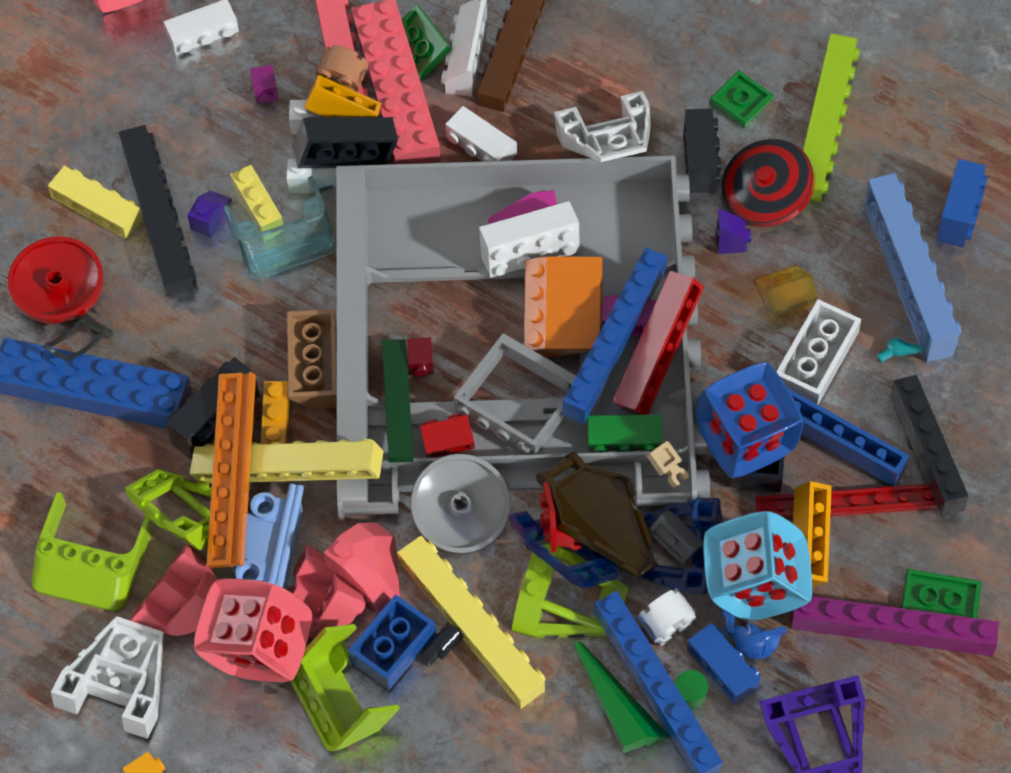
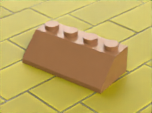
[287,309,337,409]

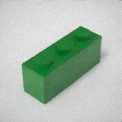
[587,415,662,453]

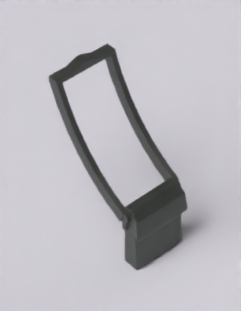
[43,316,113,362]

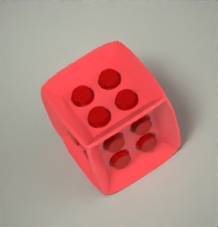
[194,578,312,682]

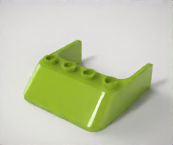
[31,492,154,612]

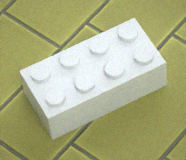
[479,201,580,278]
[776,299,861,405]

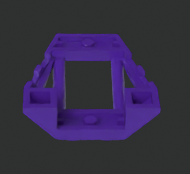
[759,675,865,773]

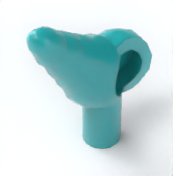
[876,337,924,363]

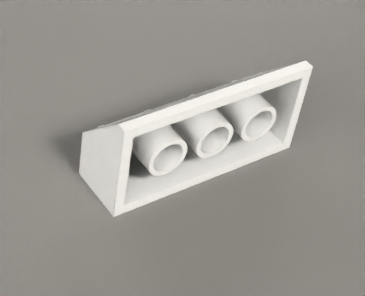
[441,0,487,97]

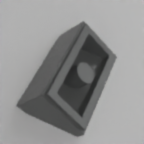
[648,510,704,566]

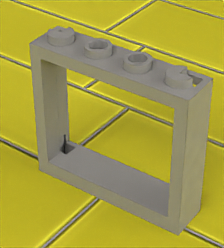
[454,333,576,455]

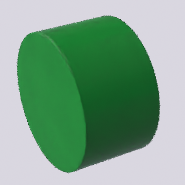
[675,670,708,708]

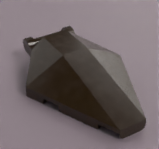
[536,451,658,578]

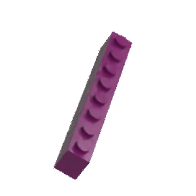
[791,596,999,656]

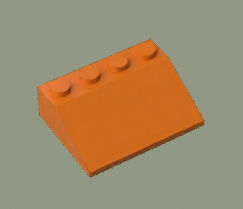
[524,256,602,358]

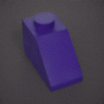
[187,190,232,237]
[716,209,751,254]

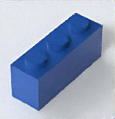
[687,623,760,706]

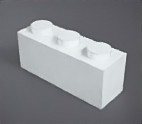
[164,0,239,55]
[445,106,517,162]

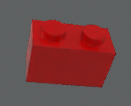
[420,414,475,458]

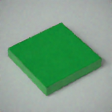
[709,70,774,128]

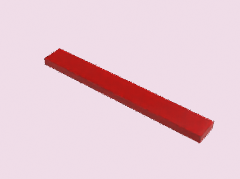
[754,484,938,520]

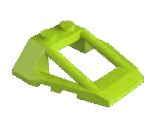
[125,469,250,550]
[511,541,629,638]

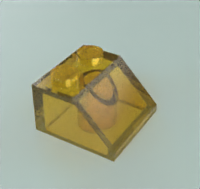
[753,264,818,317]

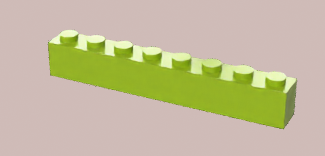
[803,33,860,203]

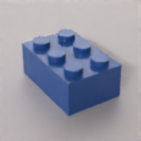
[936,159,988,248]
[348,594,436,690]

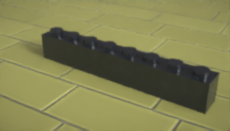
[119,125,196,297]

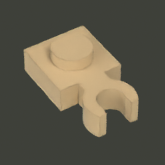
[646,440,689,488]

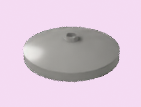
[411,454,510,554]

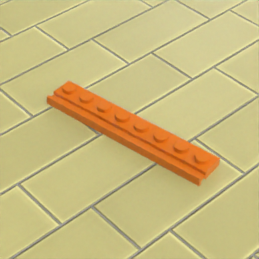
[207,372,256,568]

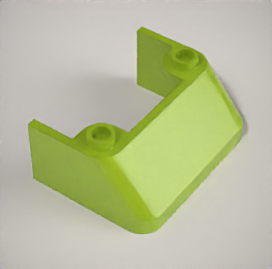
[290,624,400,751]

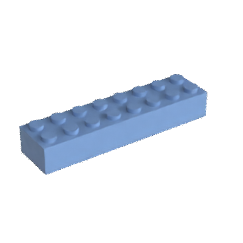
[864,173,961,363]

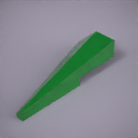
[574,642,669,754]

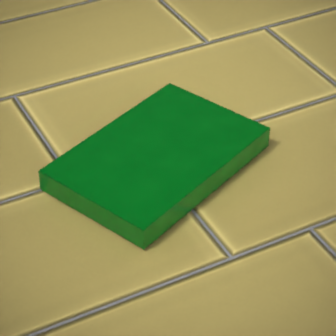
[901,569,982,619]

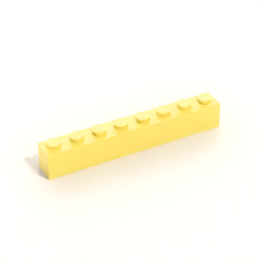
[190,439,384,483]
[397,536,546,709]

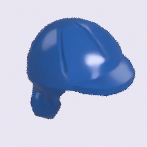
[721,609,788,660]

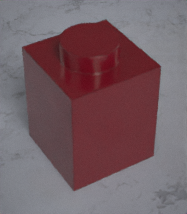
[407,337,434,377]

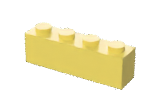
[48,166,143,240]

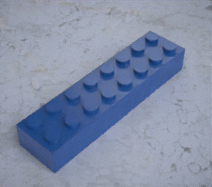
[0,337,192,429]

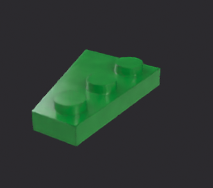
[401,4,452,81]

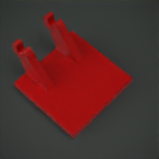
[539,482,582,553]

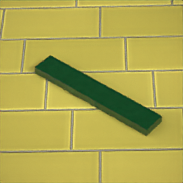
[381,339,414,463]

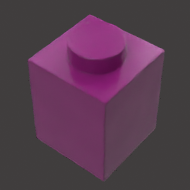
[250,65,279,104]

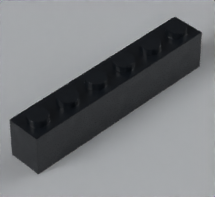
[891,375,969,517]

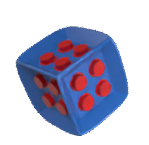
[695,362,803,478]

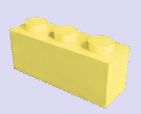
[230,165,285,241]

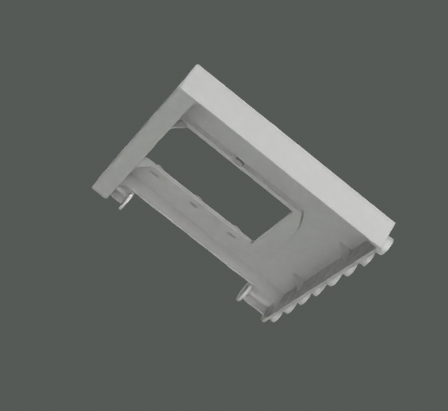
[336,156,710,521]

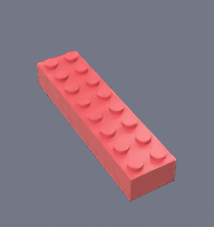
[351,0,441,164]

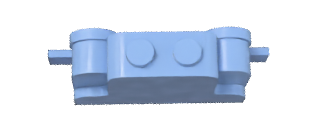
[231,484,304,589]

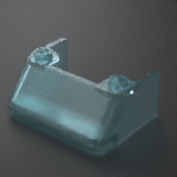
[224,176,336,279]

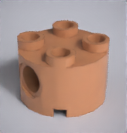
[316,45,369,92]

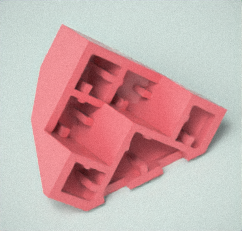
[324,522,400,615]
[129,544,218,636]
[287,545,366,638]

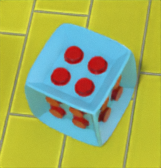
[703,511,812,620]

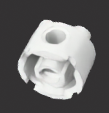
[637,588,696,647]

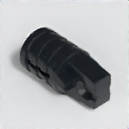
[421,622,464,667]

